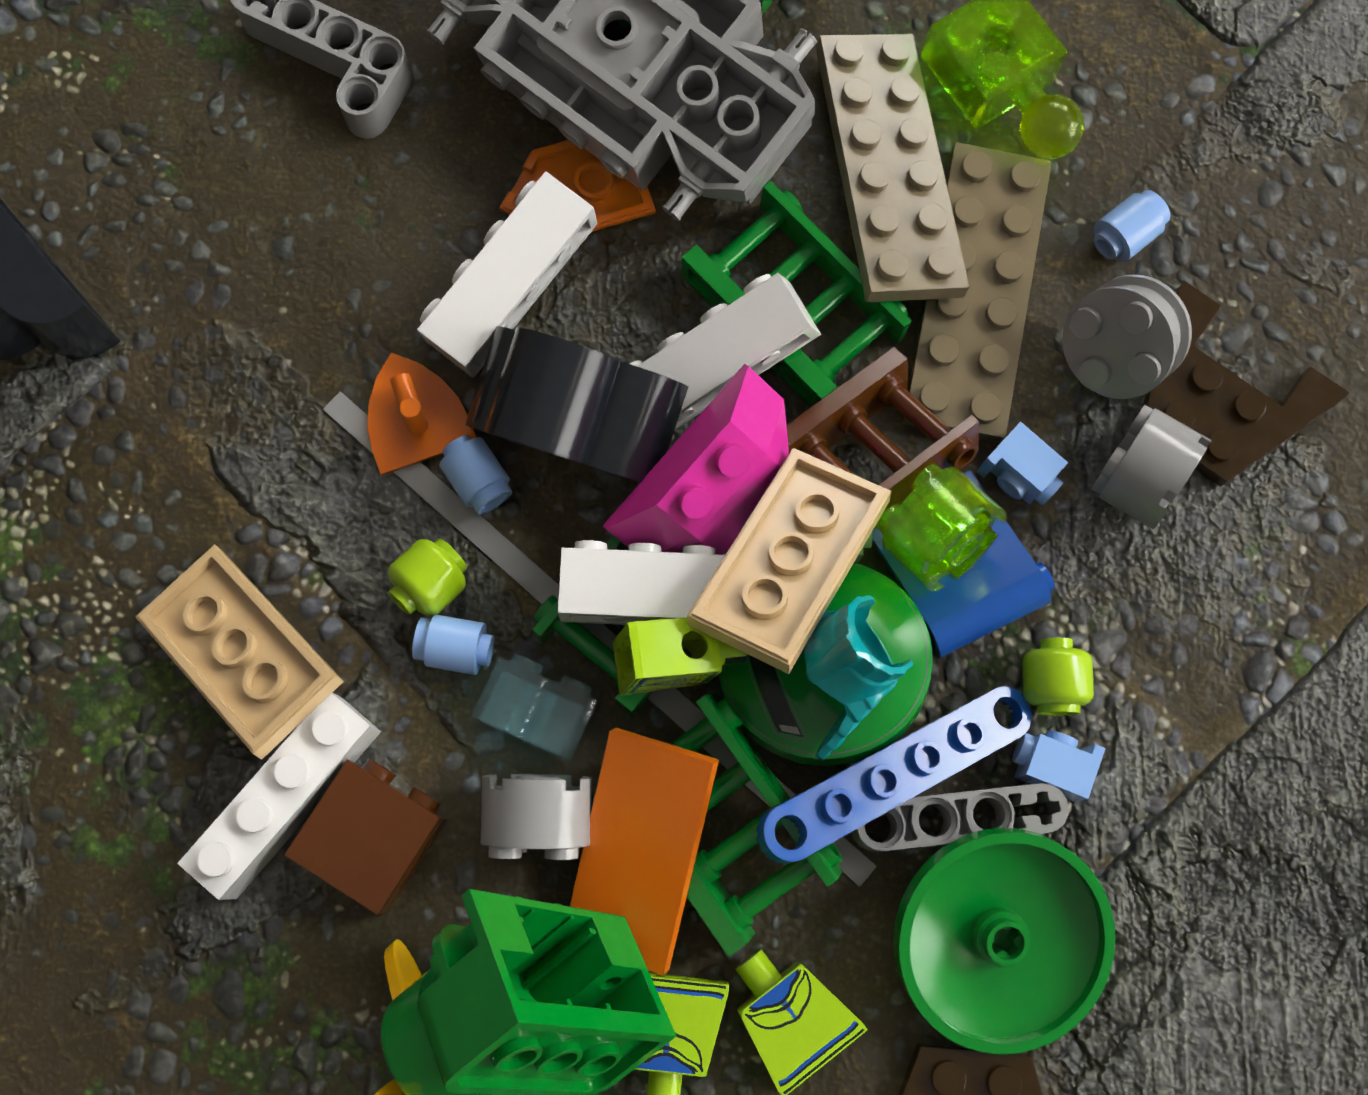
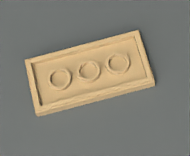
[687,448,891,674]
[136,544,344,760]

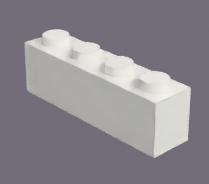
[417,171,598,378]
[630,273,821,429]
[558,540,725,625]
[177,693,382,900]

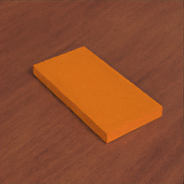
[570,728,719,976]

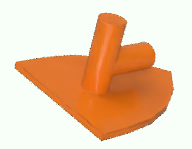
[367,352,476,476]

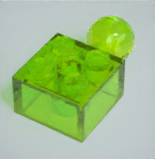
[920,0,1084,160]

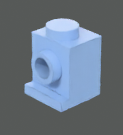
[976,421,1068,506]
[1012,730,1106,802]

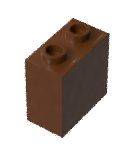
[284,758,447,915]

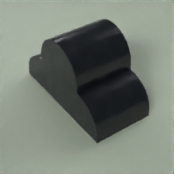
[0,198,121,360]
[465,326,689,483]

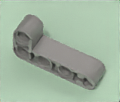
[231,0,412,139]
[844,761,1069,852]

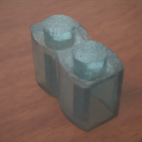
[471,654,597,763]

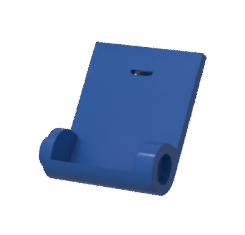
[872,470,1055,659]

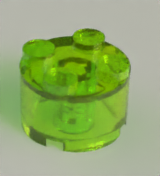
[876,464,1006,591]

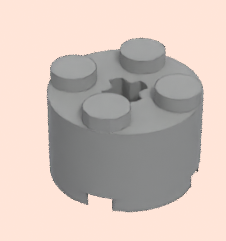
[1091,405,1211,530]
[480,774,593,860]

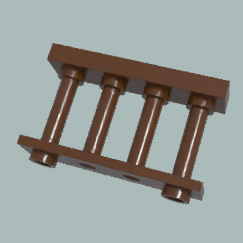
[786,347,979,530]

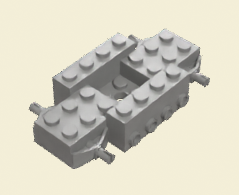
[426,0,817,221]

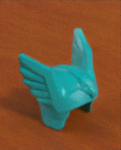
[804,595,913,761]

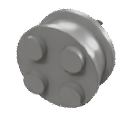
[1062,274,1192,399]

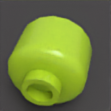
[387,538,467,616]
[1022,637,1094,716]

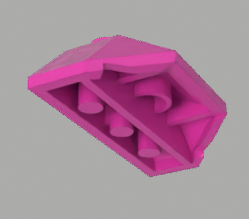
[603,364,789,555]

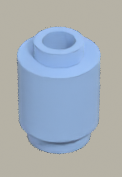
[1094,190,1170,262]
[439,435,512,515]
[412,614,495,675]

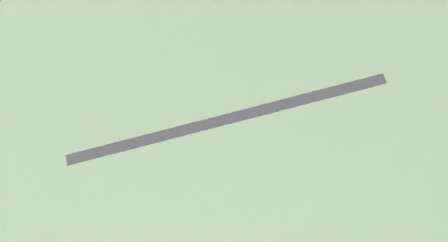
[323,391,877,887]

